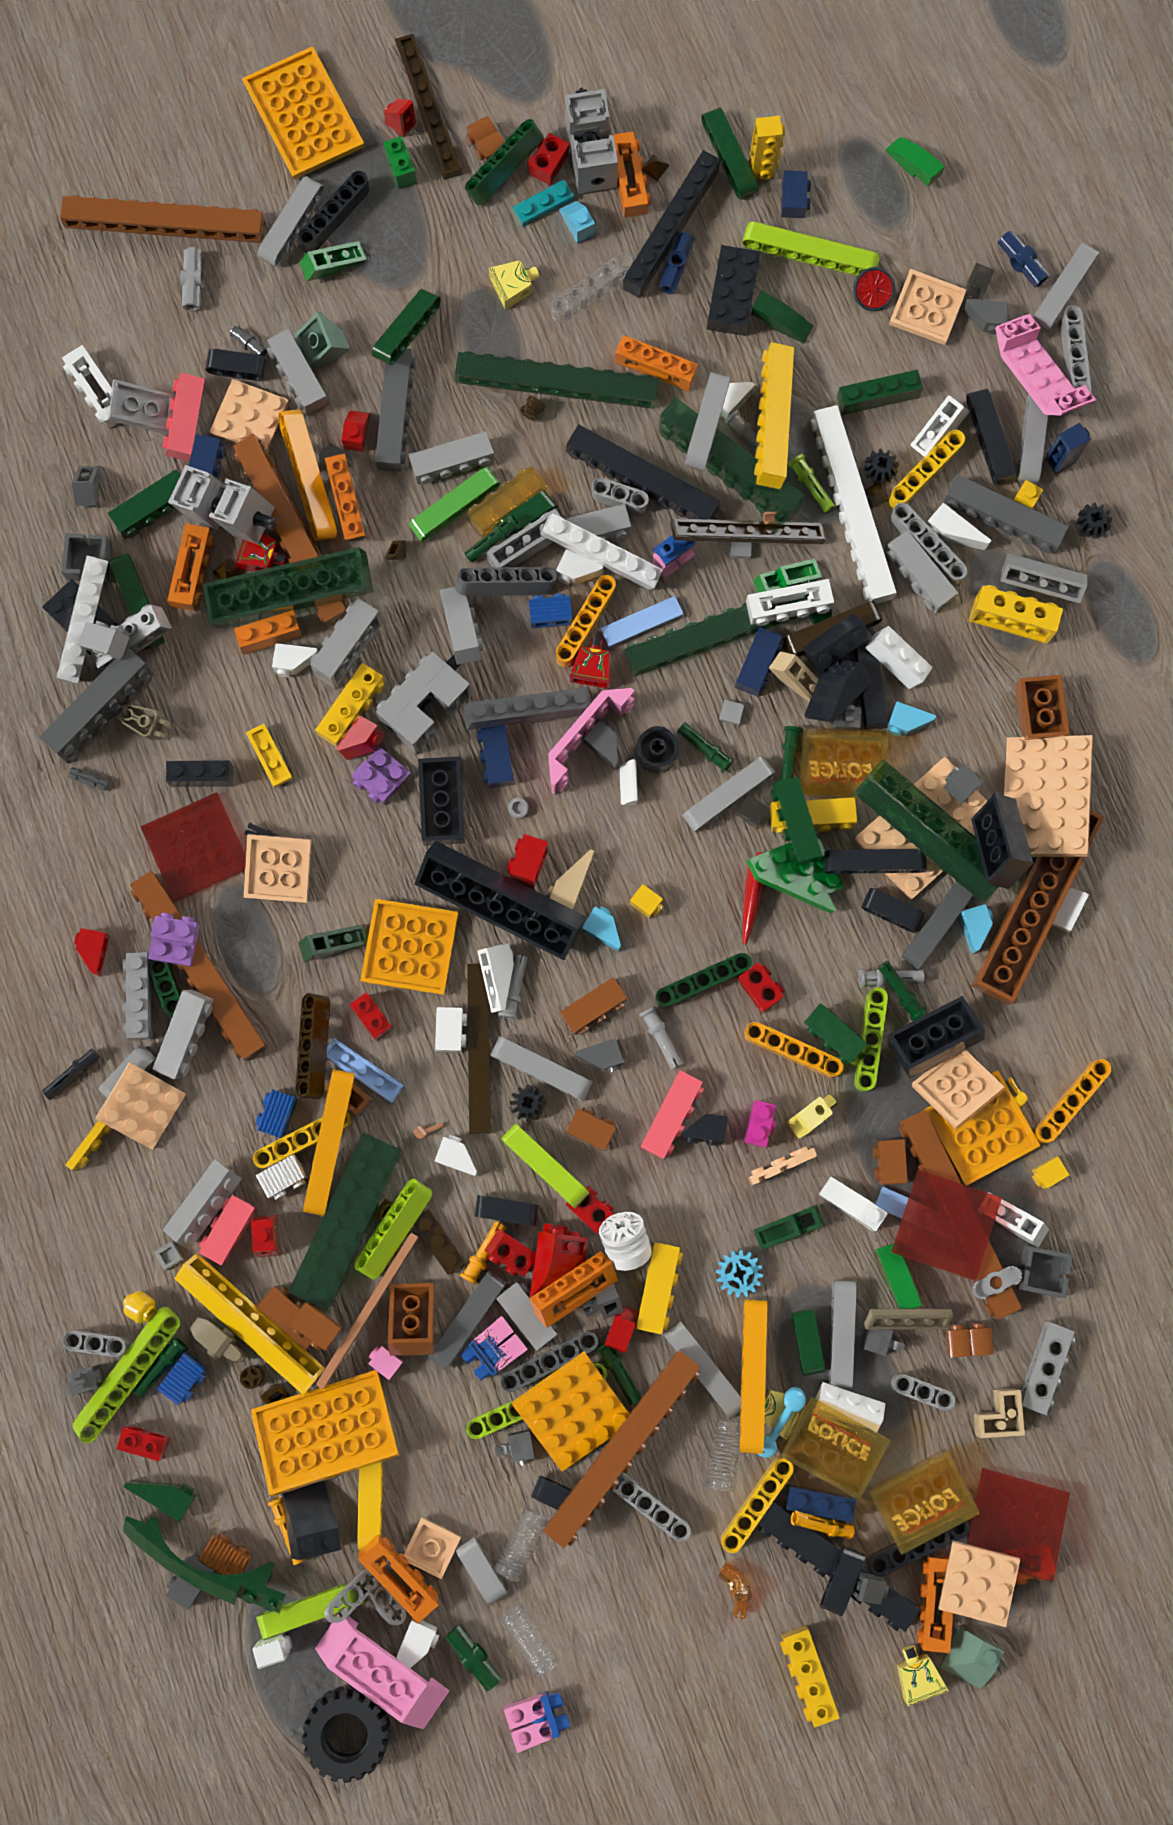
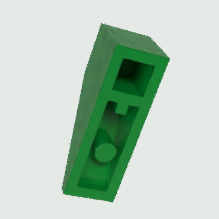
[299,241,367,281]

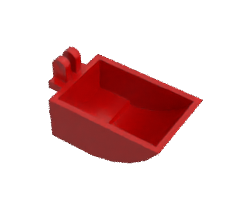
[530,1224,589,1297]

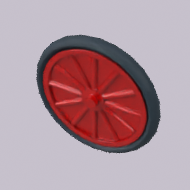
[853,267,895,311]

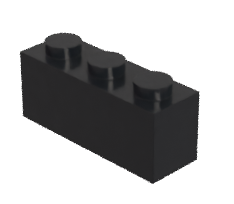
[802,613,872,672]
[166,760,234,787]

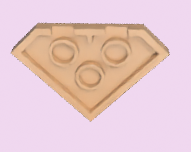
[748,1146,817,1185]

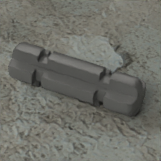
[68,767,110,791]

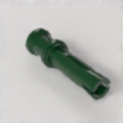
[464,513,521,563]
[677,722,735,773]
[780,726,803,781]
[877,961,927,1021]
[132,1336,188,1398]
[595,1341,642,1405]

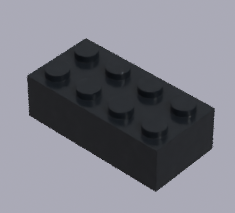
[707,245,761,336]
[418,756,465,846]
[971,793,1033,889]
[888,996,985,1079]

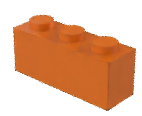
[234,610,302,655]

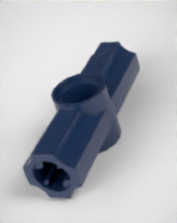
[998,231,1049,288]
[659,232,695,294]

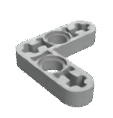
[324,1570,406,1625]

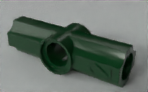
[445,1624,502,1692]

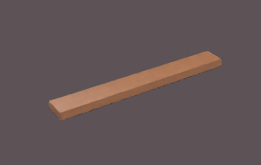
[316,1233,419,1389]

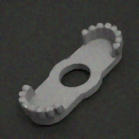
[972,1266,1022,1300]

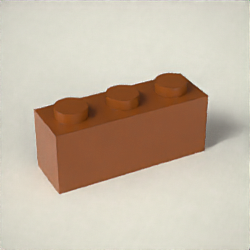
[560,977,627,1035]
[256,1285,311,1350]

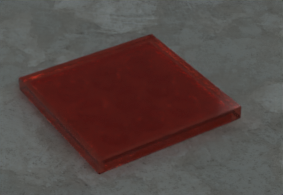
[140,792,246,902]
[891,1170,1002,1281]
[966,1468,1070,1582]

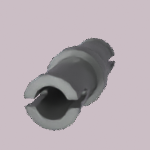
[230,325,268,357]

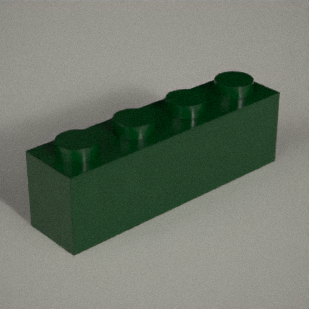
[837,369,923,415]
[107,469,181,539]
[770,776,823,867]

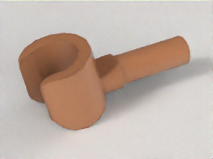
[763,512,777,524]
[413,1122,444,1140]

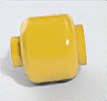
[123,1291,157,1324]

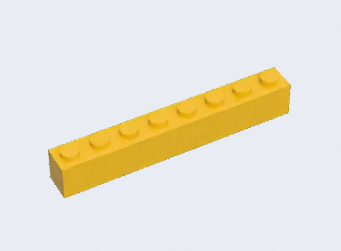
[754,342,794,489]
[174,1253,325,1395]

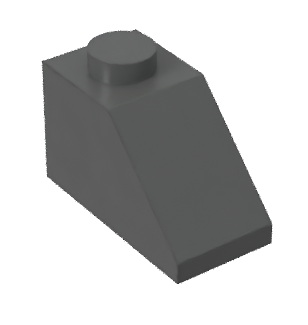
[963,299,1007,335]
[72,466,100,508]
[584,720,618,770]
[575,1038,624,1073]
[852,1571,889,1604]

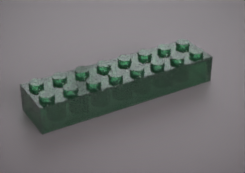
[658,397,805,522]
[203,547,374,628]
[853,759,998,903]
[288,1132,404,1311]

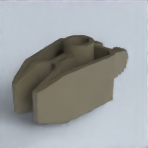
[117,705,176,741]
[190,1317,246,1363]

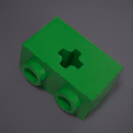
[383,136,417,189]

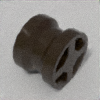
[520,396,545,422]
[240,1366,264,1389]

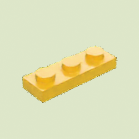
[246,723,293,788]
[66,1121,113,1171]

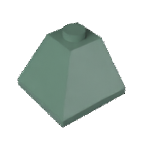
[295,311,350,369]
[940,1626,1004,1689]

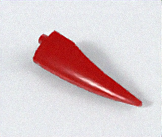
[742,852,765,945]

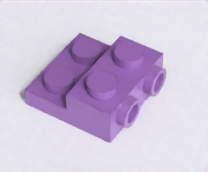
[351,747,411,805]
[148,913,200,967]

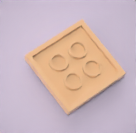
[889,269,967,345]
[209,379,289,452]
[244,834,312,903]
[912,1050,1005,1130]
[95,1062,186,1150]
[938,1541,1020,1627]

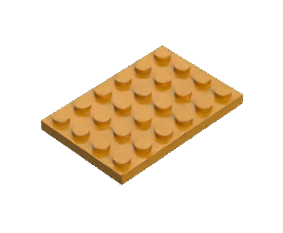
[242,46,365,180]
[251,1370,400,1497]

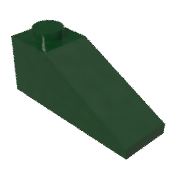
[298,924,368,962]
[123,1480,198,1522]

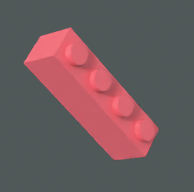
[162,372,205,461]
[640,1070,704,1159]

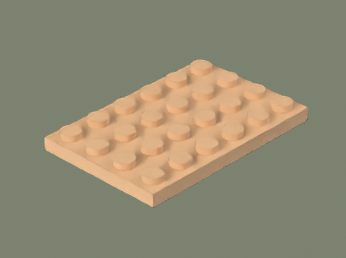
[1004,735,1093,857]
[853,757,987,901]

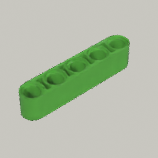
[409,467,501,542]

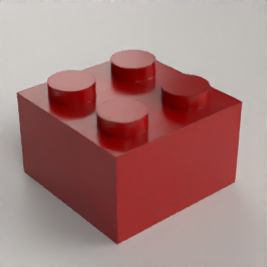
[507,834,549,888]

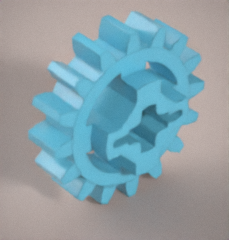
[715,1250,763,1298]

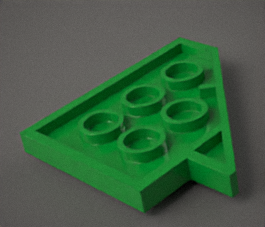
[746,832,844,913]

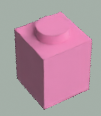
[369,1345,404,1380]

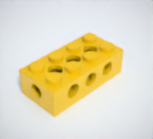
[969,585,1063,644]

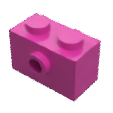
[744,1100,776,1148]

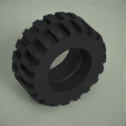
[302,1686,391,1783]

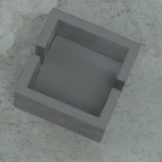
[61,533,112,583]
[1017,1246,1073,1299]

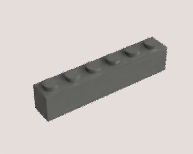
[375,349,416,471]
[943,474,1069,554]
[462,687,591,730]

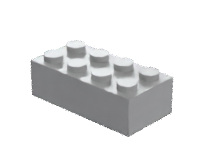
[310,598,382,690]

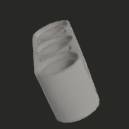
[592,478,649,515]
[98,1045,157,1098]
[62,1330,130,1357]
[891,1373,955,1411]
[456,1537,508,1606]

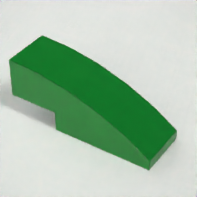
[886,137,945,187]
[753,559,822,593]
[876,1242,922,1309]

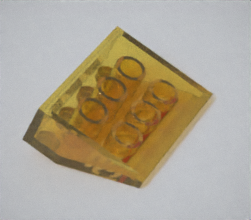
[800,727,889,798]
[779,1397,891,1500]
[866,1449,980,1555]

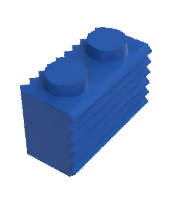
[529,593,572,629]
[255,1089,298,1138]
[157,1352,208,1405]

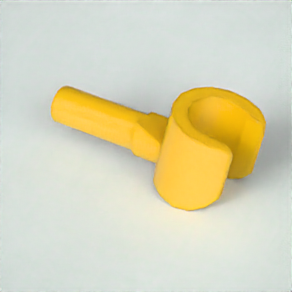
[1007,1077,1027,1108]

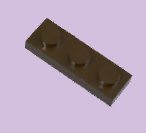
[413,1209,466,1275]

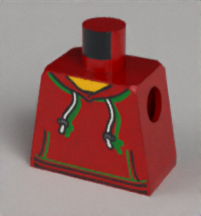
[235,534,287,573]
[570,638,609,689]
[251,1214,280,1258]

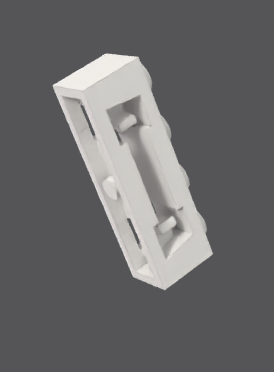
[62,345,119,429]
[746,579,834,626]

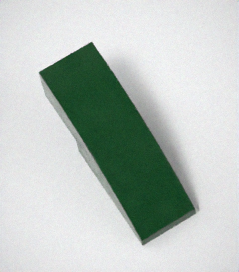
[751,291,813,344]
[753,1204,825,1250]

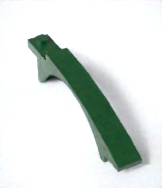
[123,1516,286,1614]

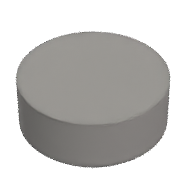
[508,798,529,819]

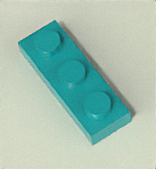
[513,180,574,227]

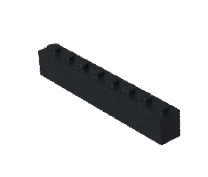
[623,150,720,298]
[566,424,720,520]
[758,1501,920,1632]

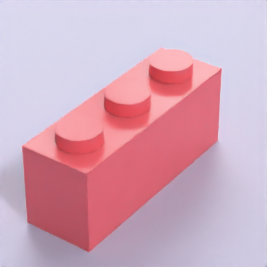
[199,1195,258,1266]

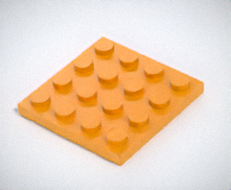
[360,899,459,995]
[924,1070,1041,1186]
[512,1351,630,1472]

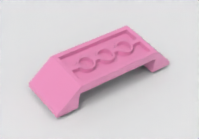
[995,314,1096,416]
[548,688,635,794]
[315,1614,450,1729]

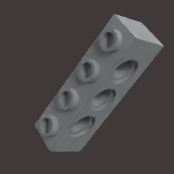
[1021,1321,1075,1415]

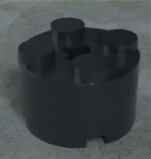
[636,726,679,773]

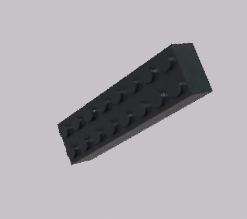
[414,840,586,960]

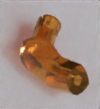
[718,1562,752,1619]

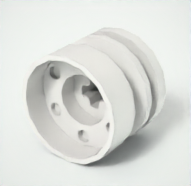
[599,1212,652,1271]

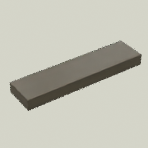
[864,1309,953,1330]

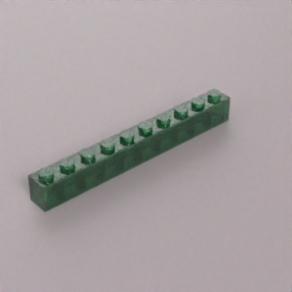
[455,351,658,409]
[624,580,817,677]

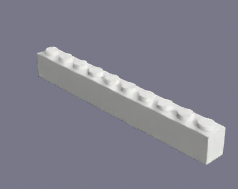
[810,405,896,604]

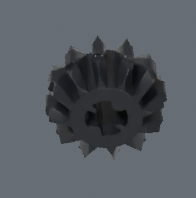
[864,448,899,485]
[1076,502,1112,538]
[510,1085,546,1122]

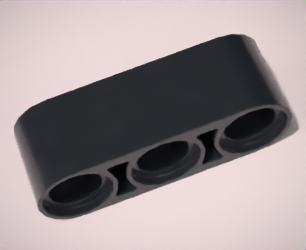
[205,349,266,381]
[861,888,925,933]
[474,1195,539,1226]
[531,1475,595,1516]
[820,1545,865,1616]

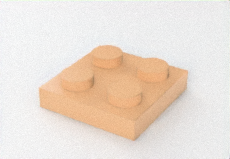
[404,1517,461,1579]

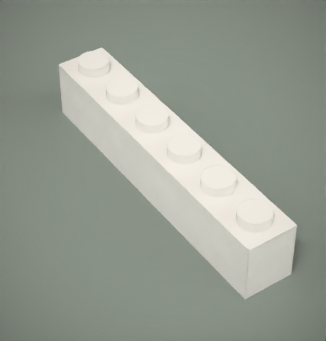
[540,513,663,590]
[57,555,108,683]

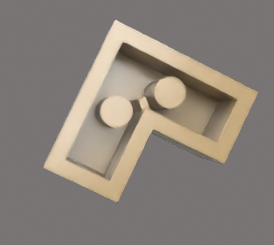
[974,1388,1025,1438]

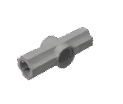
[180,247,204,311]

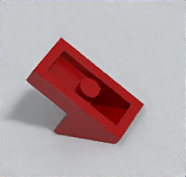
[605,1305,639,1353]

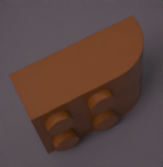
[1015,674,1070,740]
[388,1283,435,1356]

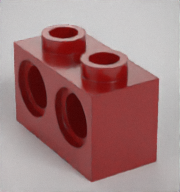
[528,133,570,186]
[737,962,784,1013]
[349,992,394,1041]
[565,1185,614,1234]
[484,1228,536,1277]
[116,1425,170,1462]

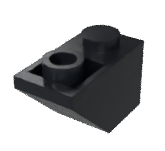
[681,1114,728,1146]

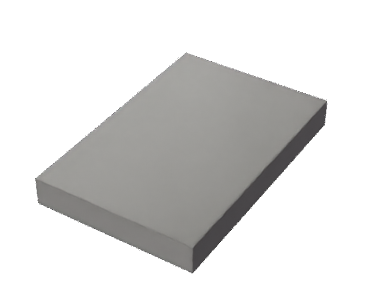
[108,379,174,435]

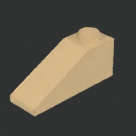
[769,652,818,702]
[547,849,594,910]

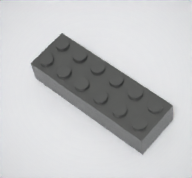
[39,647,154,764]

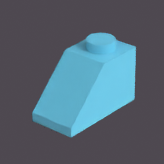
[559,201,595,244]
[886,702,936,737]
[958,904,993,954]
[582,906,621,952]

